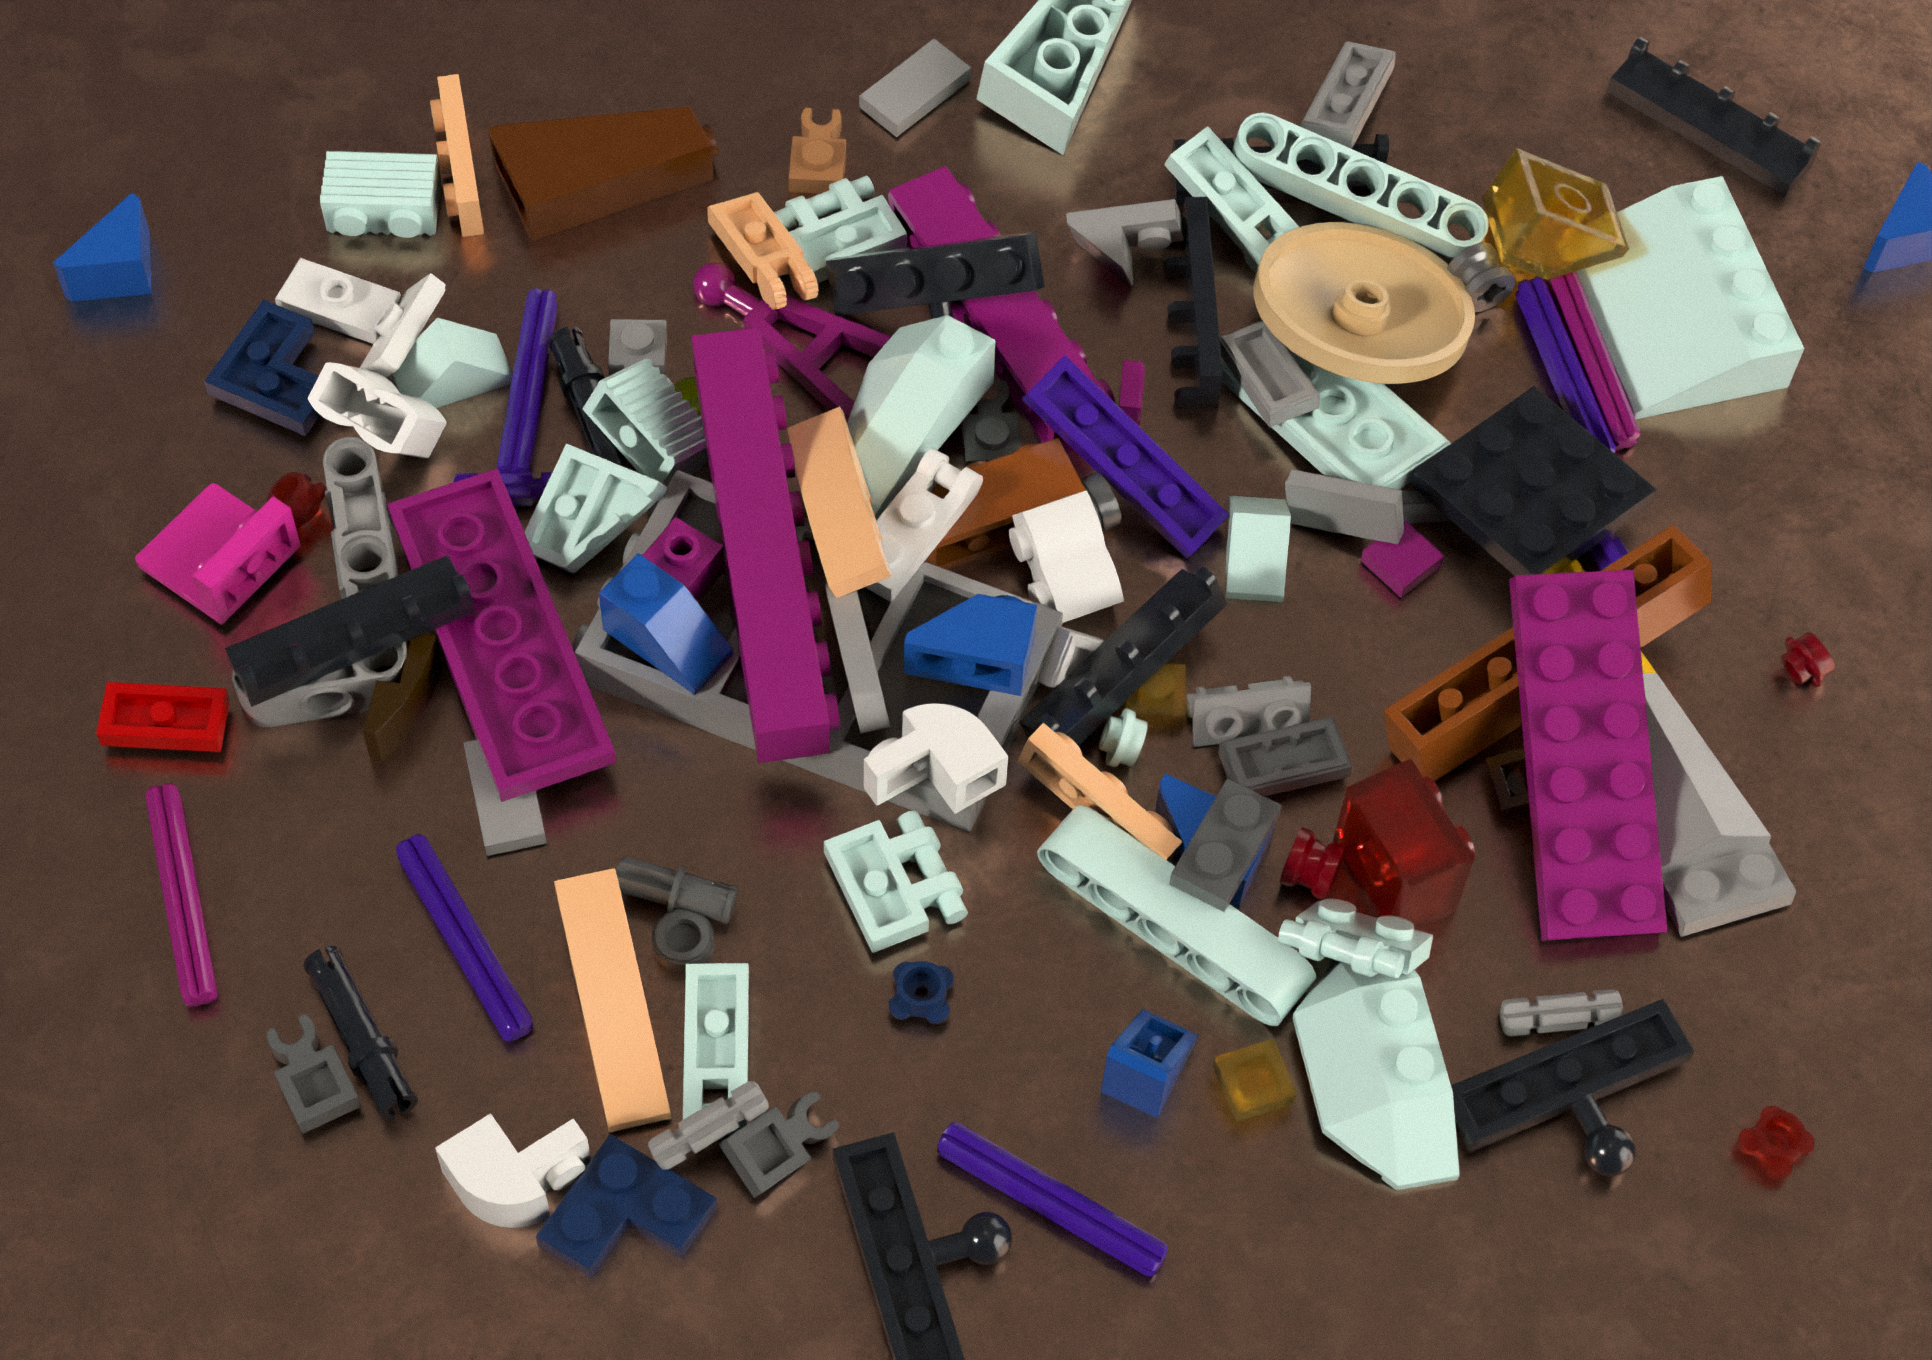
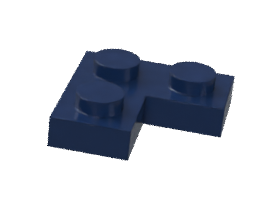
[204,299,320,436]
[536,1134,718,1278]

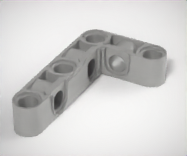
[232,437,408,727]

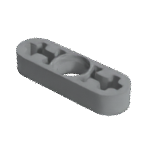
[824,583,890,734]

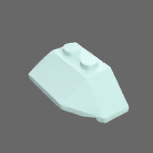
[1292,960,1459,1190]

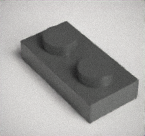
[1169,778,1282,912]

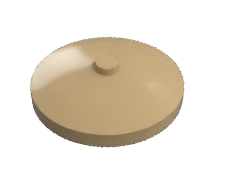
[1253,222,1475,384]

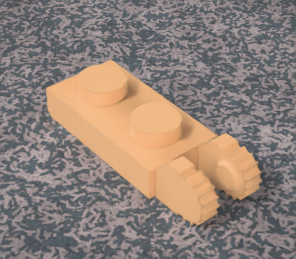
[707,192,819,310]

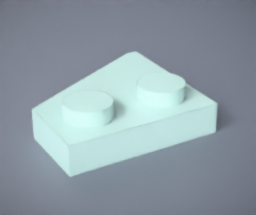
[524,444,667,574]

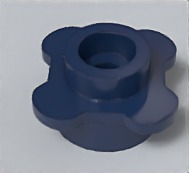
[889,961,954,1024]

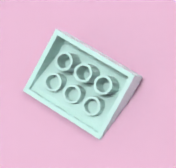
[1557,176,1804,420]

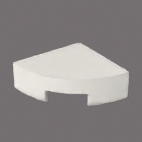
[1038,626,1104,688]

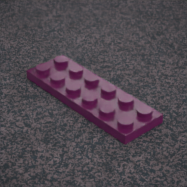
[387,468,616,802]
[1509,570,1667,941]

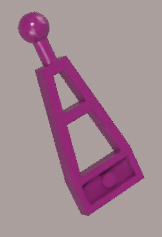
[693,262,891,422]

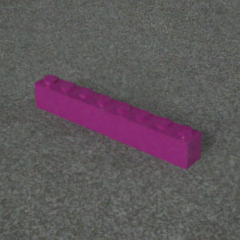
[691,327,840,763]

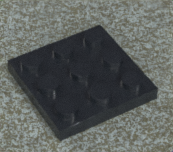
[1410,386,1657,576]

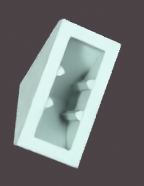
[391,318,513,408]
[1225,496,1291,602]

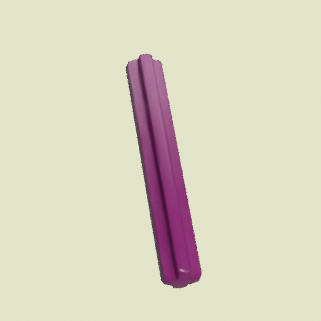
[1544,261,1640,450]
[145,783,218,1007]

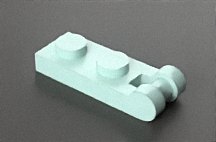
[1164,126,1299,273]
[683,963,749,1135]

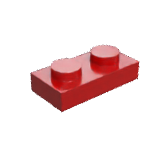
[96,682,230,752]

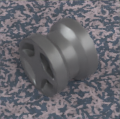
[1447,243,1515,312]

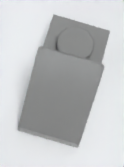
[1066,199,1185,286]

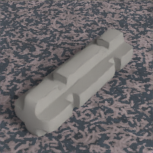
[1500,989,1624,1036]
[648,1081,769,1170]

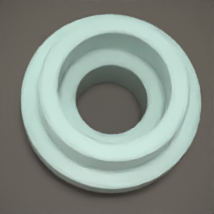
[1099,708,1147,768]

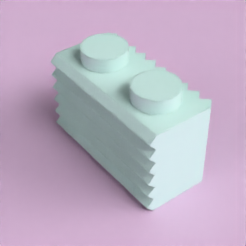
[320,151,442,238]
[583,359,708,487]

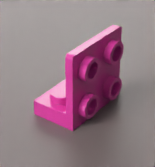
[135,483,301,625]

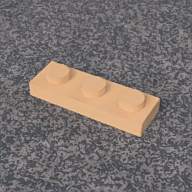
[430,74,484,237]
[1017,723,1182,862]

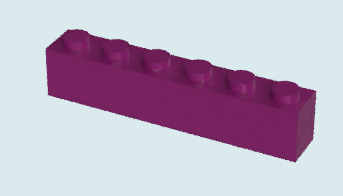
[889,166,1115,454]

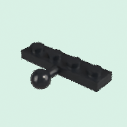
[826,231,1045,319]
[1451,998,1694,1176]
[833,1132,1012,1360]

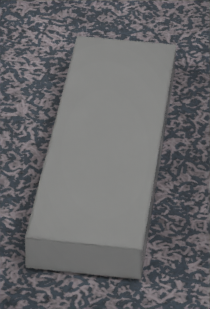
[1300,41,1396,149]

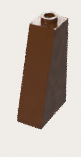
[488,106,718,241]

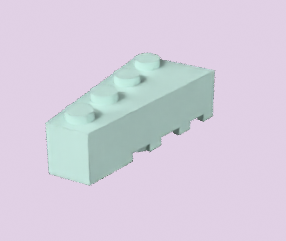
[976,0,1132,155]

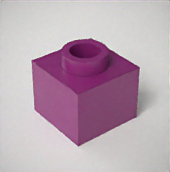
[642,517,725,602]

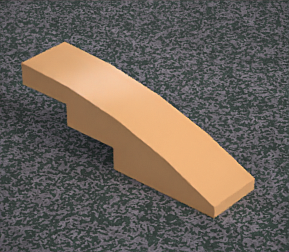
[787,407,891,598]
[554,868,671,1133]

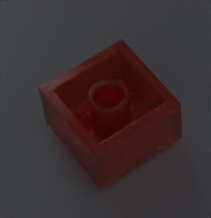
[1332,758,1475,930]

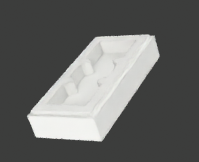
[275,258,401,344]
[360,273,446,378]

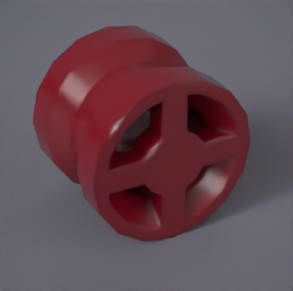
[1279,827,1348,900]

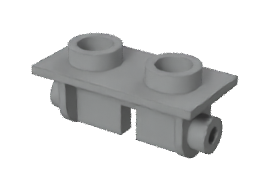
[1185,676,1311,747]

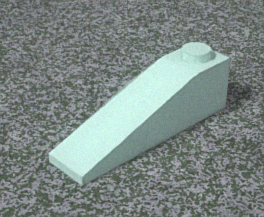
[847,315,995,520]

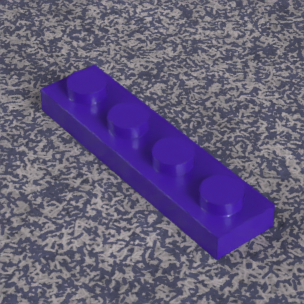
[1022,355,1230,559]

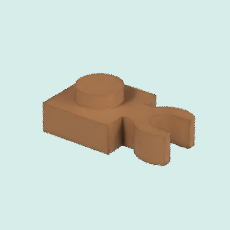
[789,107,846,194]

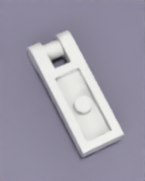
[866,448,983,602]

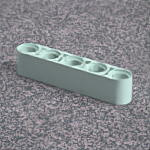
[1232,112,1489,263]
[1037,805,1316,1026]

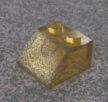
[1482,148,1629,280]

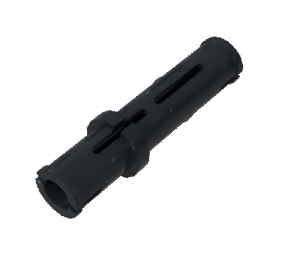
[548,327,635,471]
[303,946,418,1120]

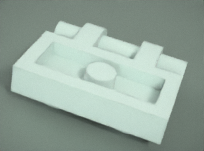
[774,175,907,283]
[824,810,968,953]
[1278,899,1433,978]

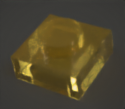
[1125,663,1186,727]
[1213,1038,1297,1122]

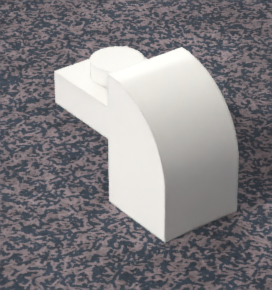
[864,703,1008,814]
[435,1113,591,1228]

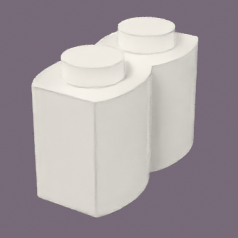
[308,362,447,458]
[1009,490,1124,623]

